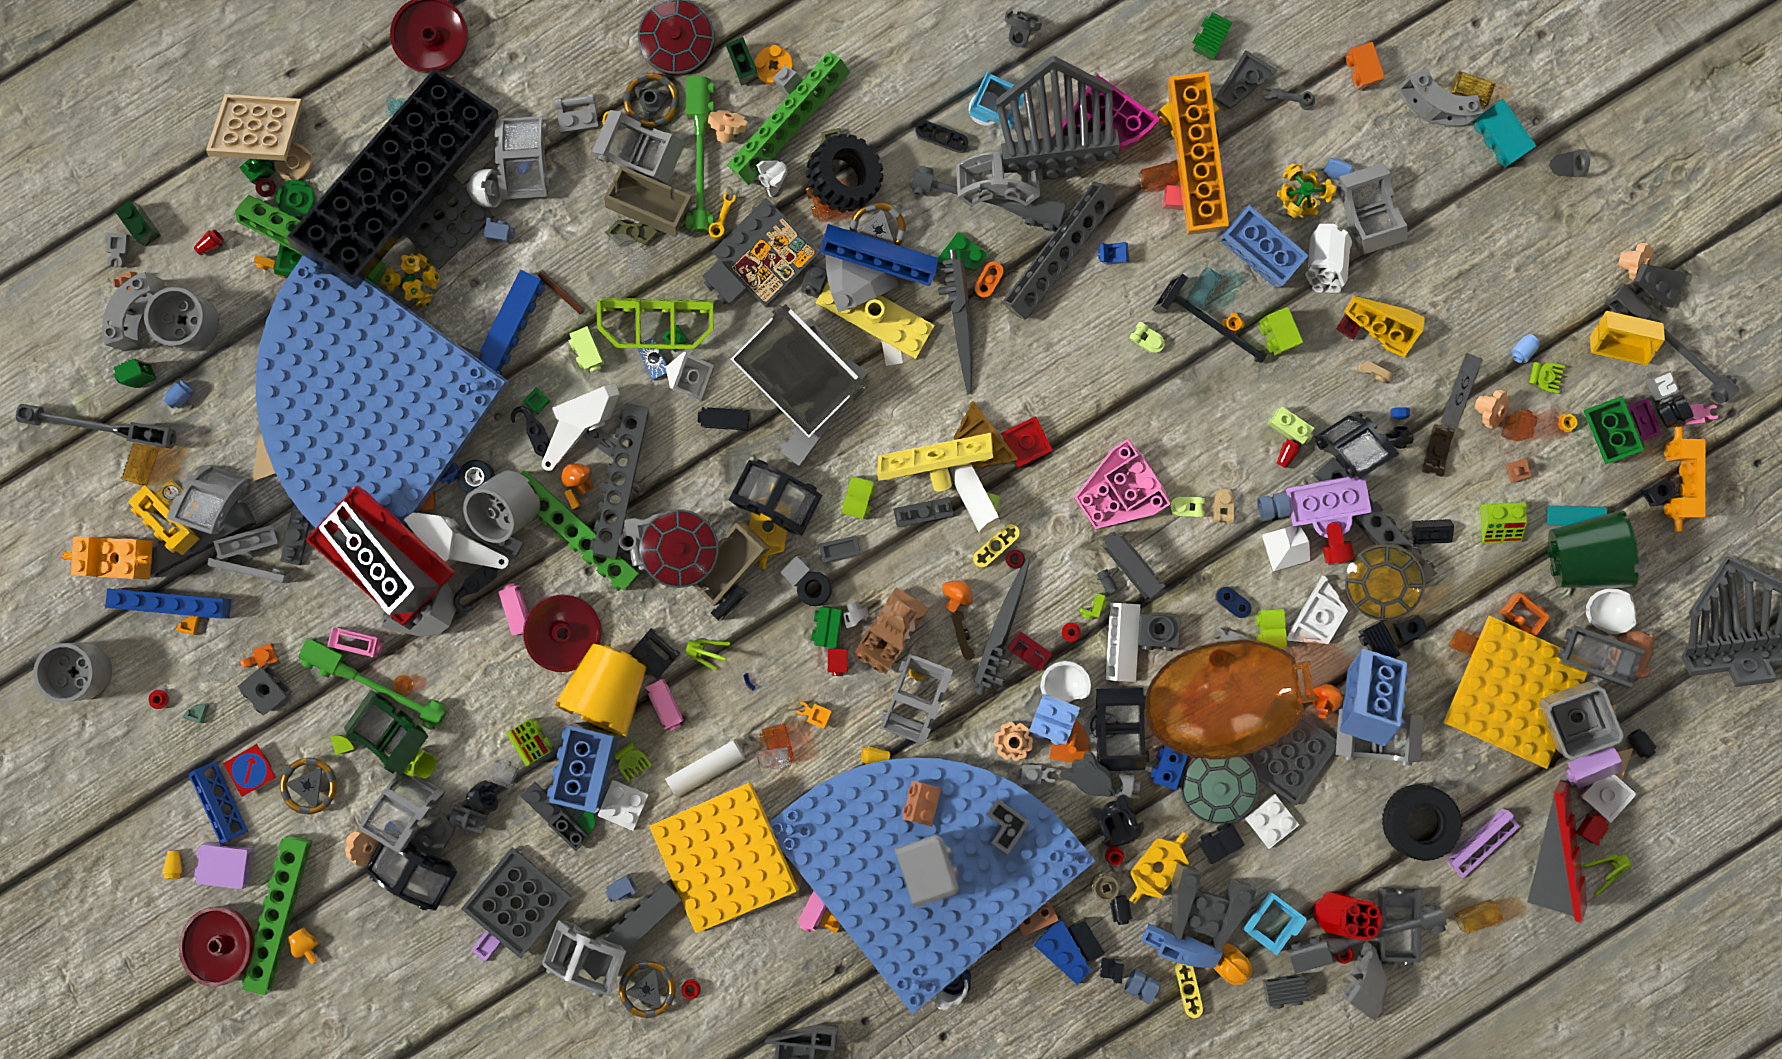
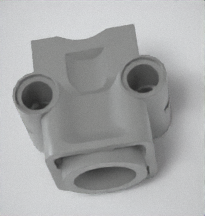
[619,514,659,570]

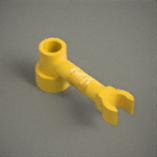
[709,192,736,241]

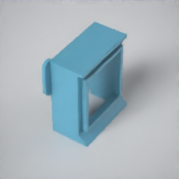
[970,72,1024,130]
[1241,892,1307,955]

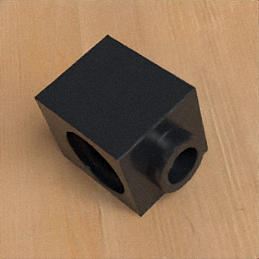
[1640,477,1677,507]
[1393,615,1426,642]

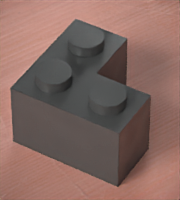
[986,799,1030,855]

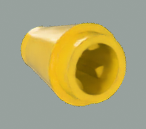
[861,746,890,765]
[162,851,183,879]

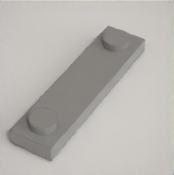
[207,555,290,583]

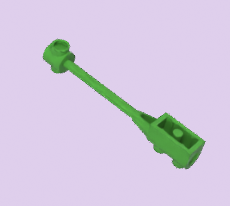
[686,76,714,233]
[299,638,447,730]

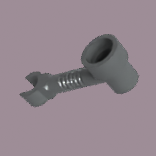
[1264,87,1315,110]

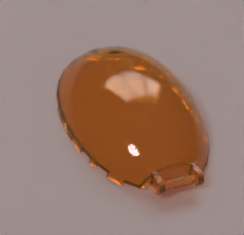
[1145,640,1317,760]

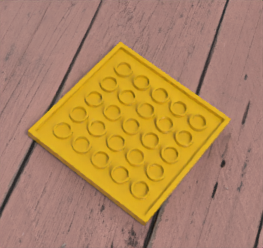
[1443,616,1592,769]
[649,782,799,933]

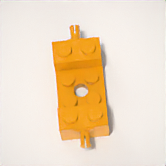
[1664,427,1705,532]
[62,537,153,579]

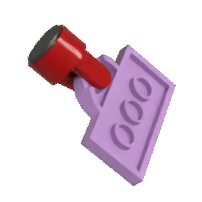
[1286,476,1372,565]

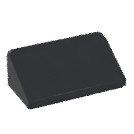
[1412,519,1454,544]
[1067,918,1105,962]

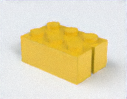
[1590,311,1665,366]

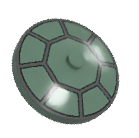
[1180,747,1259,824]

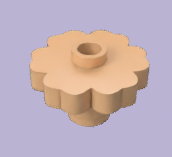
[708,110,748,143]
[1619,243,1653,282]
[1475,389,1510,429]
[993,721,1033,761]
[345,830,379,866]

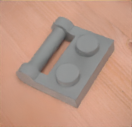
[555,93,599,134]

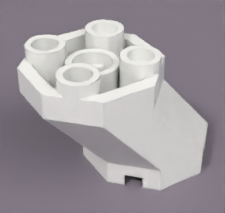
[1305,224,1353,293]

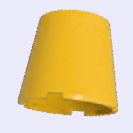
[554,644,647,737]

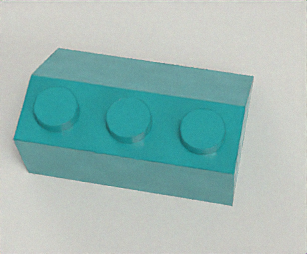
[1473,99,1536,168]

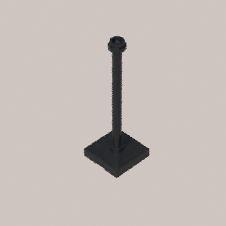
[1152,274,1267,363]

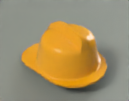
[1214,943,1252,985]

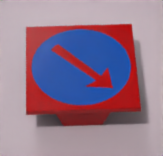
[223,744,276,797]

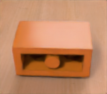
[1346,42,1385,90]

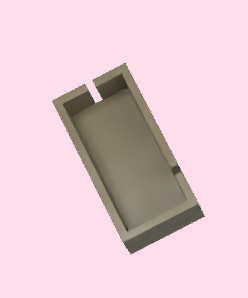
[604,165,691,237]
[693,521,770,606]

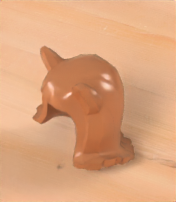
[1607,630,1655,678]

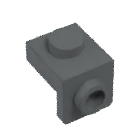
[801,264,827,298]

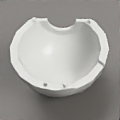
[1586,588,1636,634]
[1040,660,1091,703]

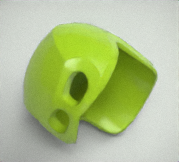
[404,749,436,778]

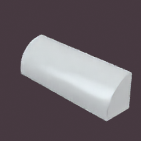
[948,463,1001,534]
[1106,603,1140,682]
[665,740,746,798]

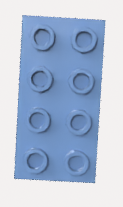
[1217,205,1309,288]
[1340,648,1409,746]
[547,723,619,813]

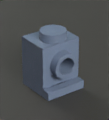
[484,218,515,244]
[606,874,638,902]

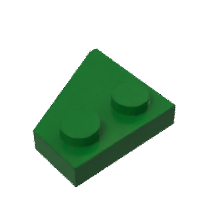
[937,231,989,271]

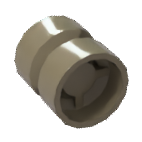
[1091,872,1119,901]

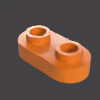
[974,262,1003,298]

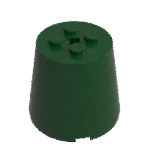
[1547,510,1639,589]

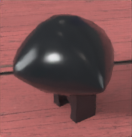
[466,780,498,813]

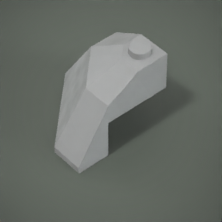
[826,255,899,312]
[1342,942,1388,1021]

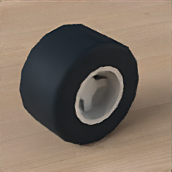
[458,460,495,493]

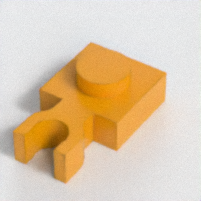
[796,701,833,729]

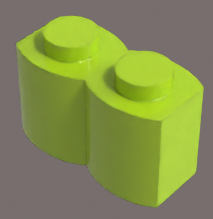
[841,476,876,519]
[1255,609,1287,649]

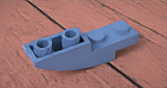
[1141,924,1223,968]

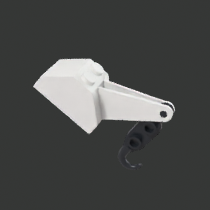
[511,383,620,471]
[404,512,510,612]

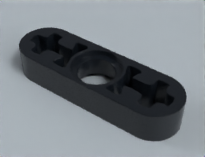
[915,120,968,153]

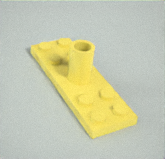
[816,281,935,360]
[877,433,994,492]

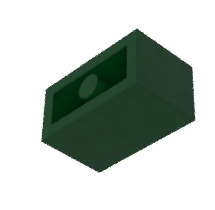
[725,37,759,86]
[115,200,161,246]

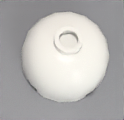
[467,169,501,207]

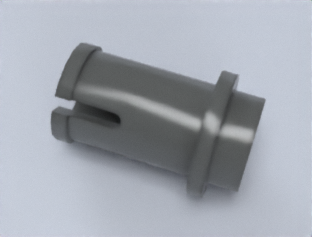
[1097,569,1118,595]

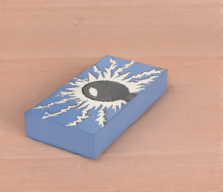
[637,337,667,380]

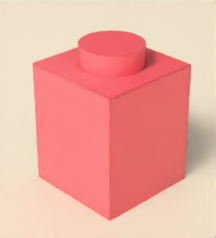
[1163,185,1184,210]

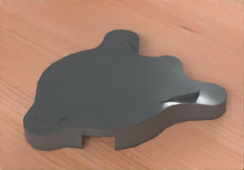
[1060,751,1116,797]

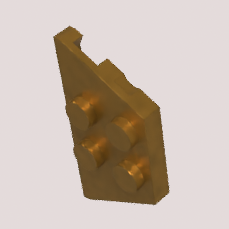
[953,401,1018,469]

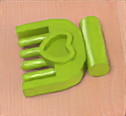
[1529,362,1565,394]
[614,742,652,782]

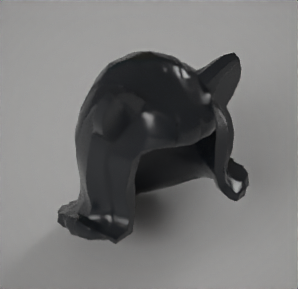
[1093,795,1144,847]

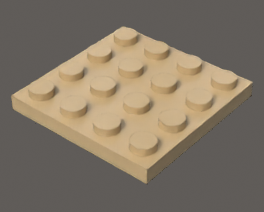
[206,94,303,161]

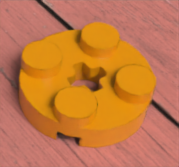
[754,45,793,85]

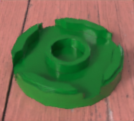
[276,180,316,219]

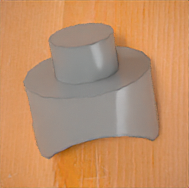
[842,601,871,628]
[1114,771,1141,800]

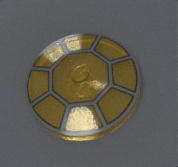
[1345,543,1425,621]

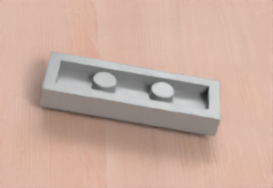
[213,525,278,560]

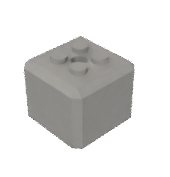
[1539,681,1624,760]
[895,834,959,908]

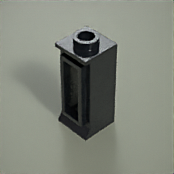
[698,407,750,431]

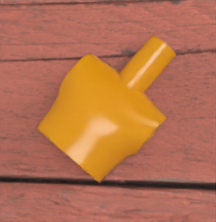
[287,927,318,965]

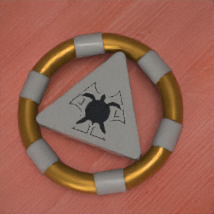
[850,202,906,246]

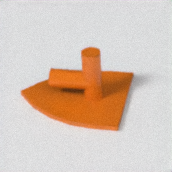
[1049,719,1089,763]

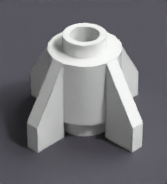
[755,160,788,197]

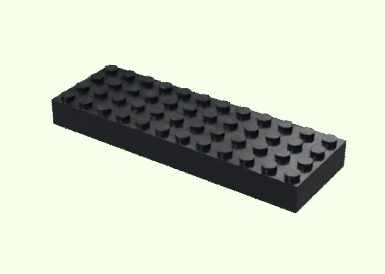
[287,68,499,290]

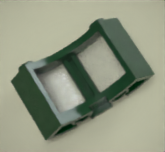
[344,690,428,775]

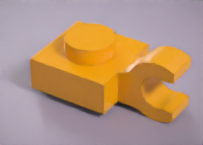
[252,254,285,278]

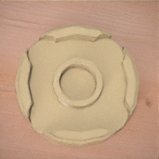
[274,143,313,181]

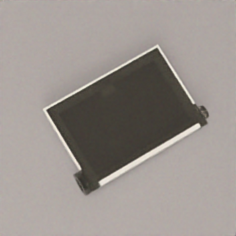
[731,304,868,438]

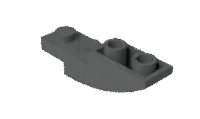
[520,781,590,851]

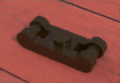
[1422,424,1455,477]
[952,611,974,660]

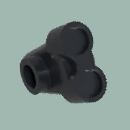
[1385,426,1413,449]

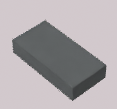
[819,535,861,563]

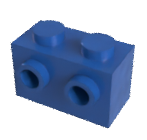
[1150,744,1188,790]

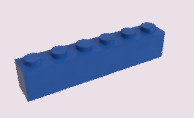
[820,224,938,286]
[479,269,545,376]
[105,588,231,619]

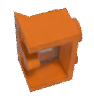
[1498,592,1550,635]

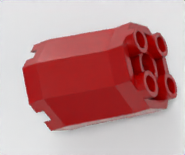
[1313,892,1382,941]

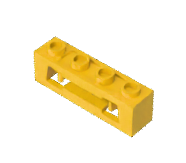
[128,485,199,555]

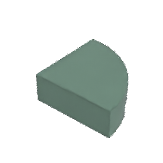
[183,704,209,723]

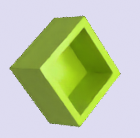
[1258,307,1303,356]

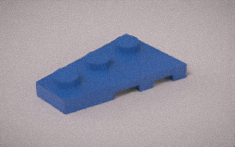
[1034,916,1091,985]

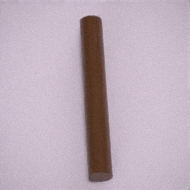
[538,270,585,314]

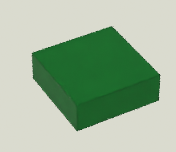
[662,325,689,351]
[523,387,551,415]

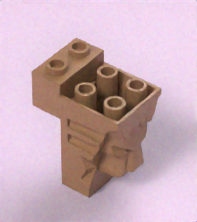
[853,587,928,674]

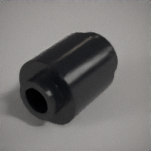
[1627,729,1657,759]
[1110,895,1132,925]

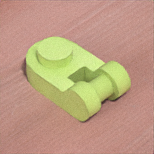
[1129,322,1165,354]
[1169,497,1205,517]

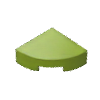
[330,735,356,755]

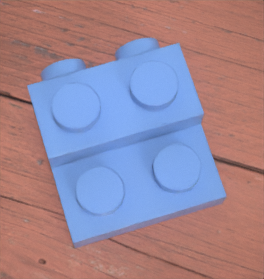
[1029,694,1080,745]

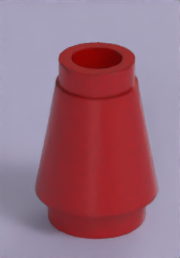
[194,229,224,256]
[1276,439,1301,469]

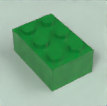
[1583,395,1646,465]

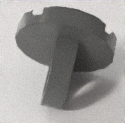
[1004,10,1043,47]

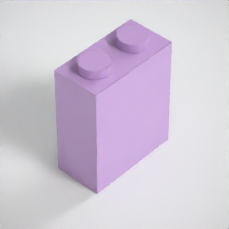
[1566,746,1622,789]
[194,842,254,889]

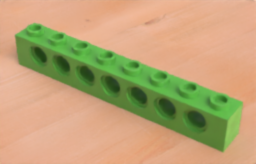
[727,51,850,185]
[235,195,385,286]
[520,470,641,591]
[242,835,312,995]

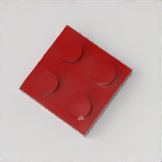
[1001,416,1053,467]

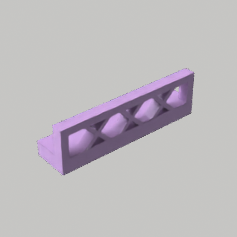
[1446,809,1520,878]

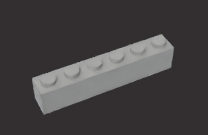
[780,359,868,467]

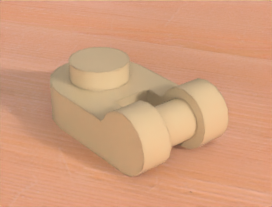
[1357,361,1394,384]
[1213,489,1235,524]

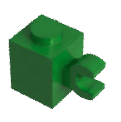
[239,159,275,185]

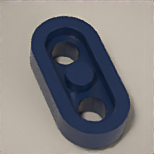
[1216,587,1251,618]

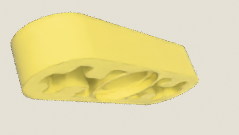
[973,524,1020,567]
[1175,963,1203,1018]

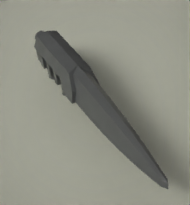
[936,250,973,394]
[974,558,1030,696]

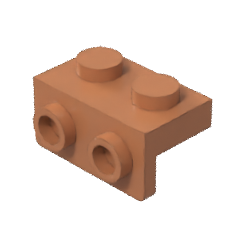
[902,781,941,827]

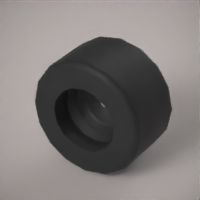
[797,572,832,606]

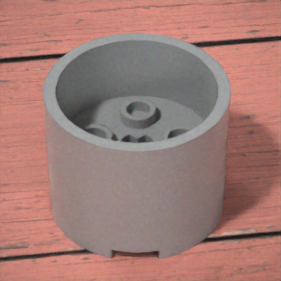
[144,287,219,351]
[463,471,540,543]
[33,642,112,702]

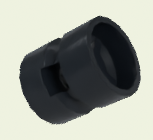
[1656,394,1694,429]

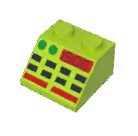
[1480,502,1527,543]
[506,718,553,766]

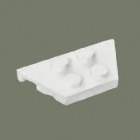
[1286,576,1348,644]

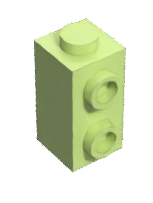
[569,326,605,372]
[1268,407,1314,445]

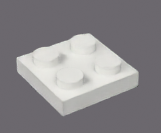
[1579,774,1636,823]
[598,779,649,831]
[1244,794,1299,849]

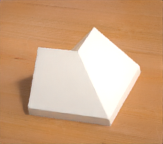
[666,352,714,401]
[1262,525,1310,572]

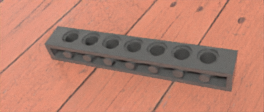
[1002,181,1118,320]
[590,403,649,560]
[1312,457,1437,589]

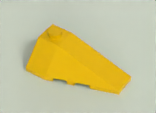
[1344,296,1425,358]

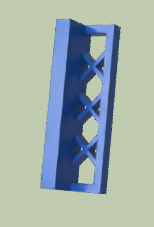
[188,761,248,845]

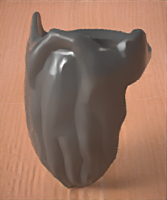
[1549,149,1590,177]

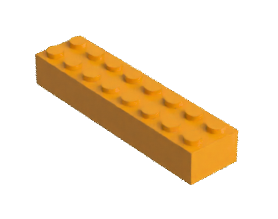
[1167,72,1229,235]

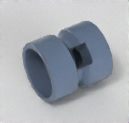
[1257,492,1291,521]
[1124,968,1160,1004]

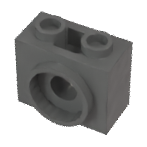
[1138,614,1180,651]
[238,663,292,716]

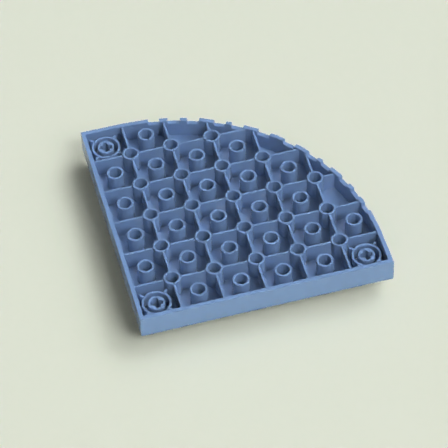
[256,255,510,528]
[769,758,1095,1014]

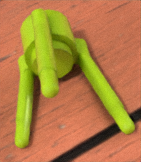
[685,638,730,671]
[1583,853,1632,896]

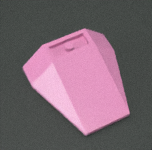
[1075,439,1171,529]

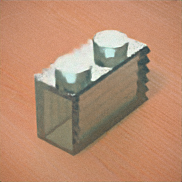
[1186,267,1223,311]

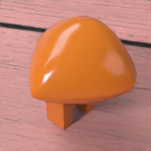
[561,463,594,494]
[942,580,973,613]
[1308,684,1343,719]

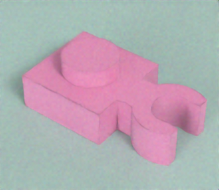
[1683,404,1718,425]

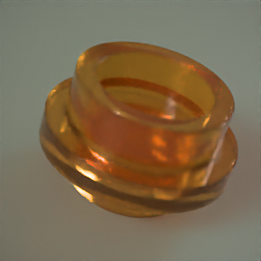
[393,675,413,694]

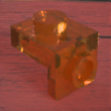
[1449,629,1479,658]

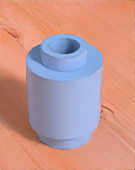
[1511,334,1540,363]

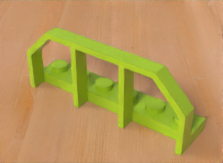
[597,298,716,349]

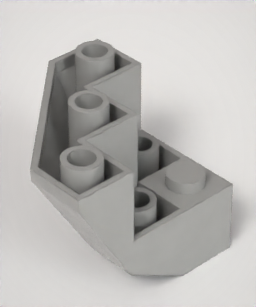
[381,583,455,636]

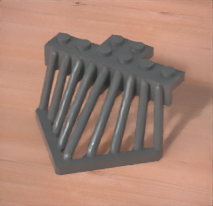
[996,56,1120,180]
[1681,556,1782,687]

